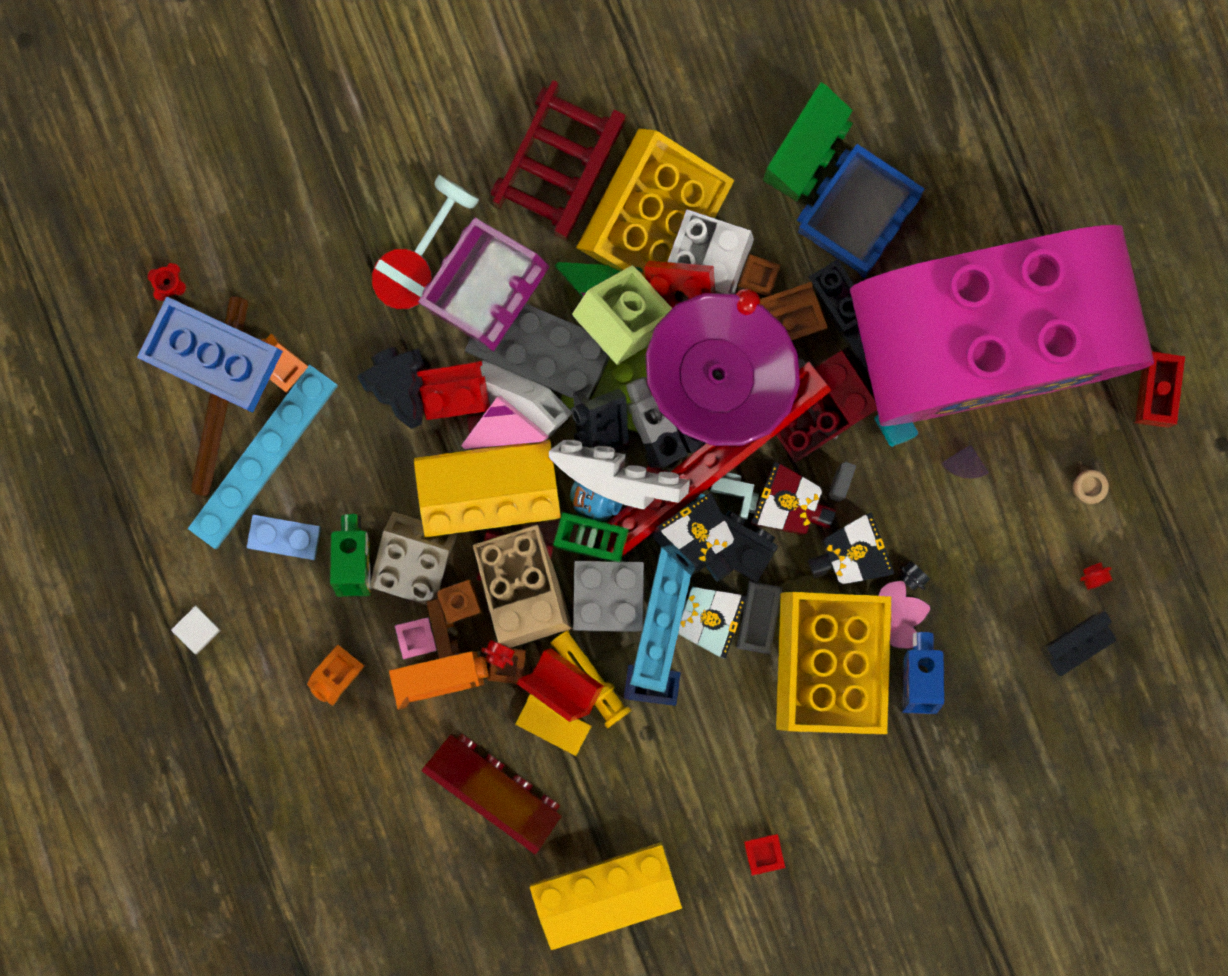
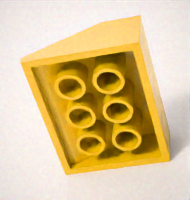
[576,128,734,296]
[776,592,892,734]

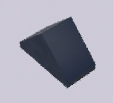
[624,665,681,706]

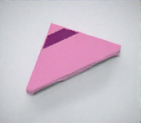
[461,396,549,449]

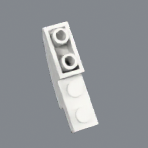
[549,440,690,509]

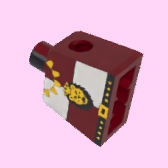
[750,462,836,535]

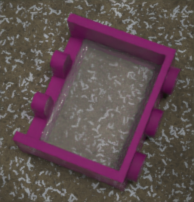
[418,217,550,352]

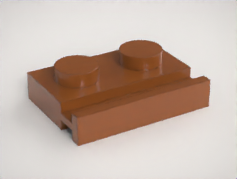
[760,282,827,341]

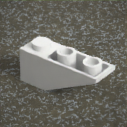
[480,360,572,440]

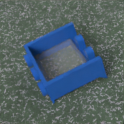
[797,144,925,279]

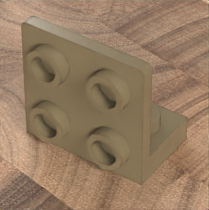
[370,512,457,605]

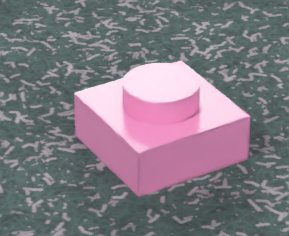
[395,617,437,659]

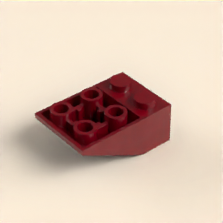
[776,347,877,463]

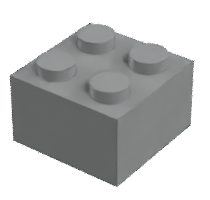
[573,561,644,632]

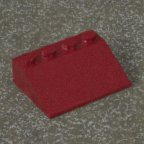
[421,733,563,855]

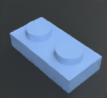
[247,515,321,560]

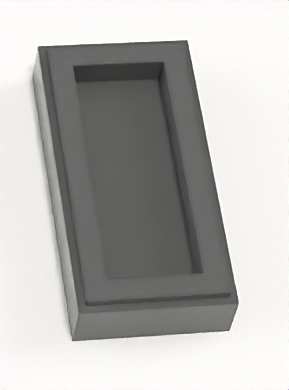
[827,462,856,502]
[736,581,783,655]

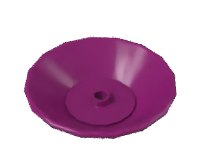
[646,293,800,446]

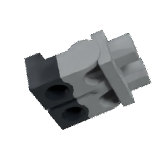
[626,377,706,468]

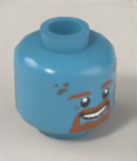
[570,481,623,522]

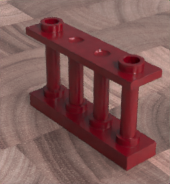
[490,80,626,242]

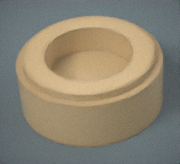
[1073,470,1109,504]

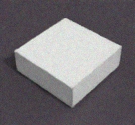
[171,606,221,654]

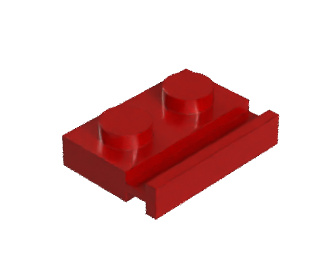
[417,361,490,420]

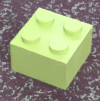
[572,265,672,365]

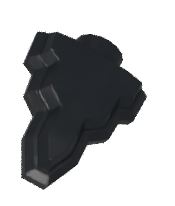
[357,347,425,429]

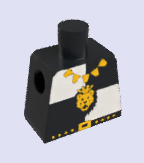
[653,493,735,582]
[807,512,895,586]

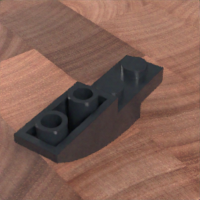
[808,260,870,377]

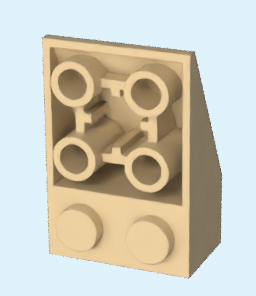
[473,525,573,648]

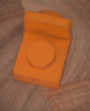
[261,334,308,392]
[307,645,364,705]

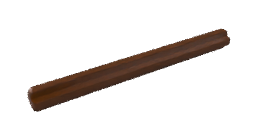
[191,296,248,496]

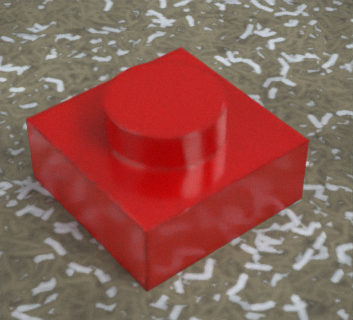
[744,833,785,876]

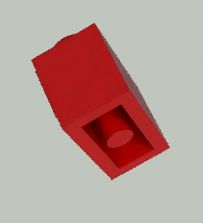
[1135,352,1185,428]

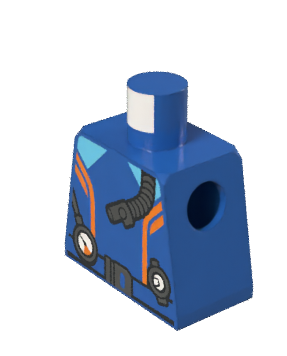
[902,632,944,714]

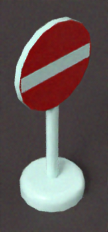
[372,174,479,309]

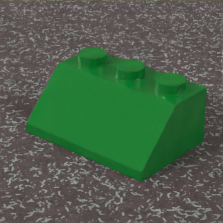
[763,82,853,202]

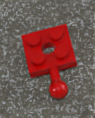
[644,261,760,315]

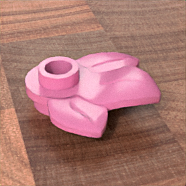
[878,581,930,649]

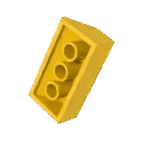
[414,439,561,537]
[530,842,682,950]

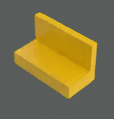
[515,694,592,756]

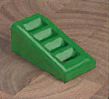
[553,512,629,563]

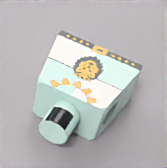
[678,587,747,659]

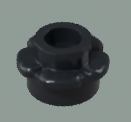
[899,560,930,591]

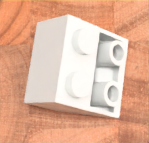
[668,210,754,294]

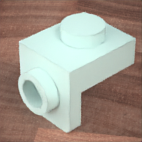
[710,473,759,520]

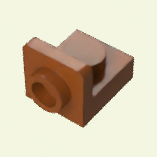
[437,580,483,623]

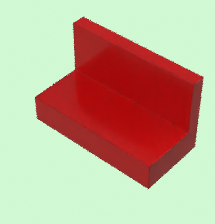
[517,648,604,722]

